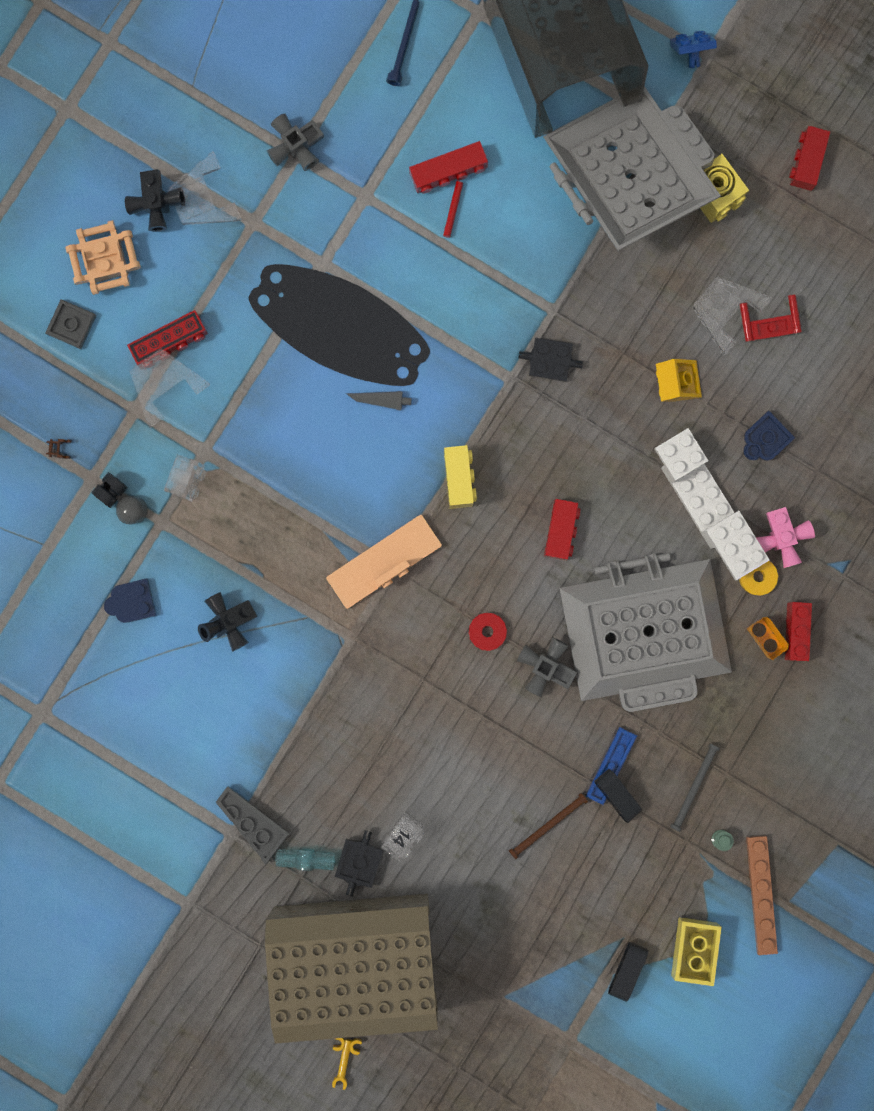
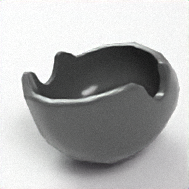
[116,496,147,525]

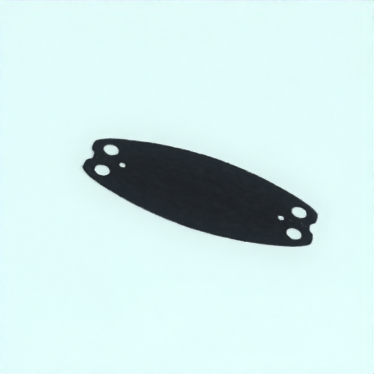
[248,264,430,386]

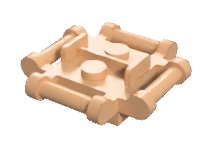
[65,220,141,295]

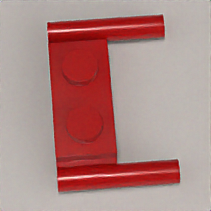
[739,295,802,342]

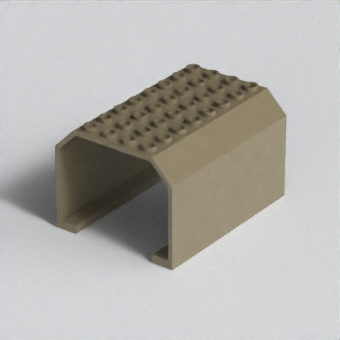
[265,894,438,1044]

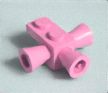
[756,507,815,568]

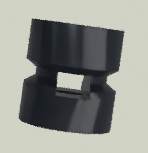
[91,472,128,508]

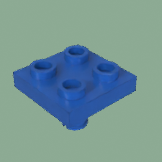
[670,31,717,68]

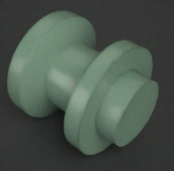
[711,830,734,851]

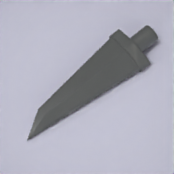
[346,391,412,410]

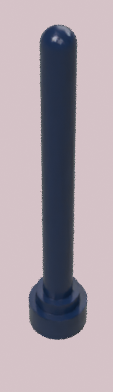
[386,0,420,86]

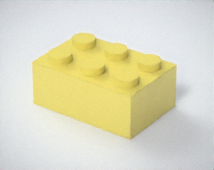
[444,445,477,509]
[671,917,722,986]

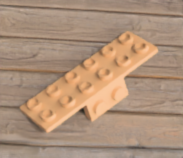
[326,515,442,609]

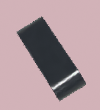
[594,768,642,823]
[608,942,649,1002]

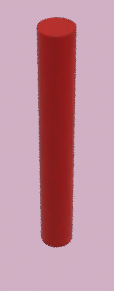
[443,181,463,238]

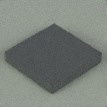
[45,299,97,349]

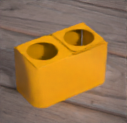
[747,617,788,660]

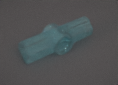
[276,849,335,871]

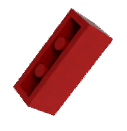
[789,126,831,191]
[544,499,581,561]
[785,602,812,661]

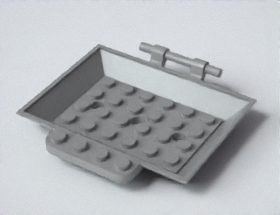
[543,84,721,251]
[559,553,732,712]

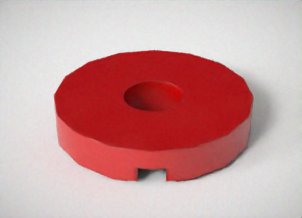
[468,613,507,651]

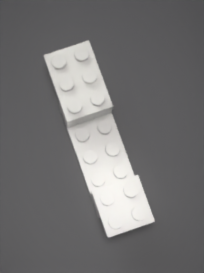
[654,428,769,581]

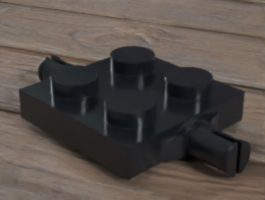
[518,338,583,382]
[335,830,383,897]

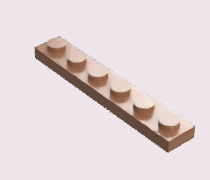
[746,835,778,955]

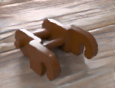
[46,439,72,459]

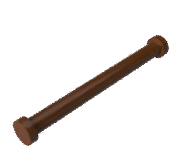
[509,793,588,860]

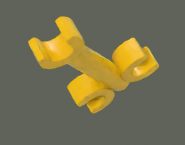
[332,1038,362,1090]

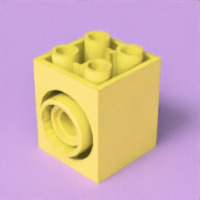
[700,154,749,223]

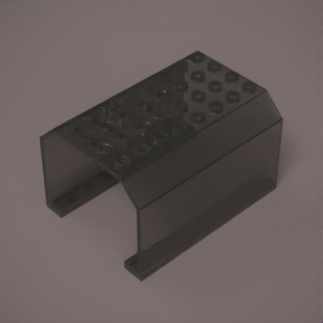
[483,0,649,138]

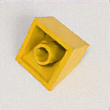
[656,359,702,402]

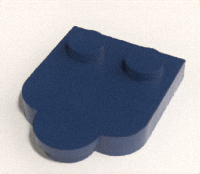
[743,410,795,461]
[104,578,157,623]

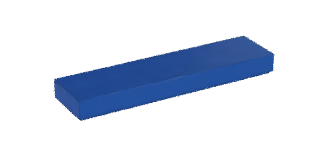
[585,727,637,805]

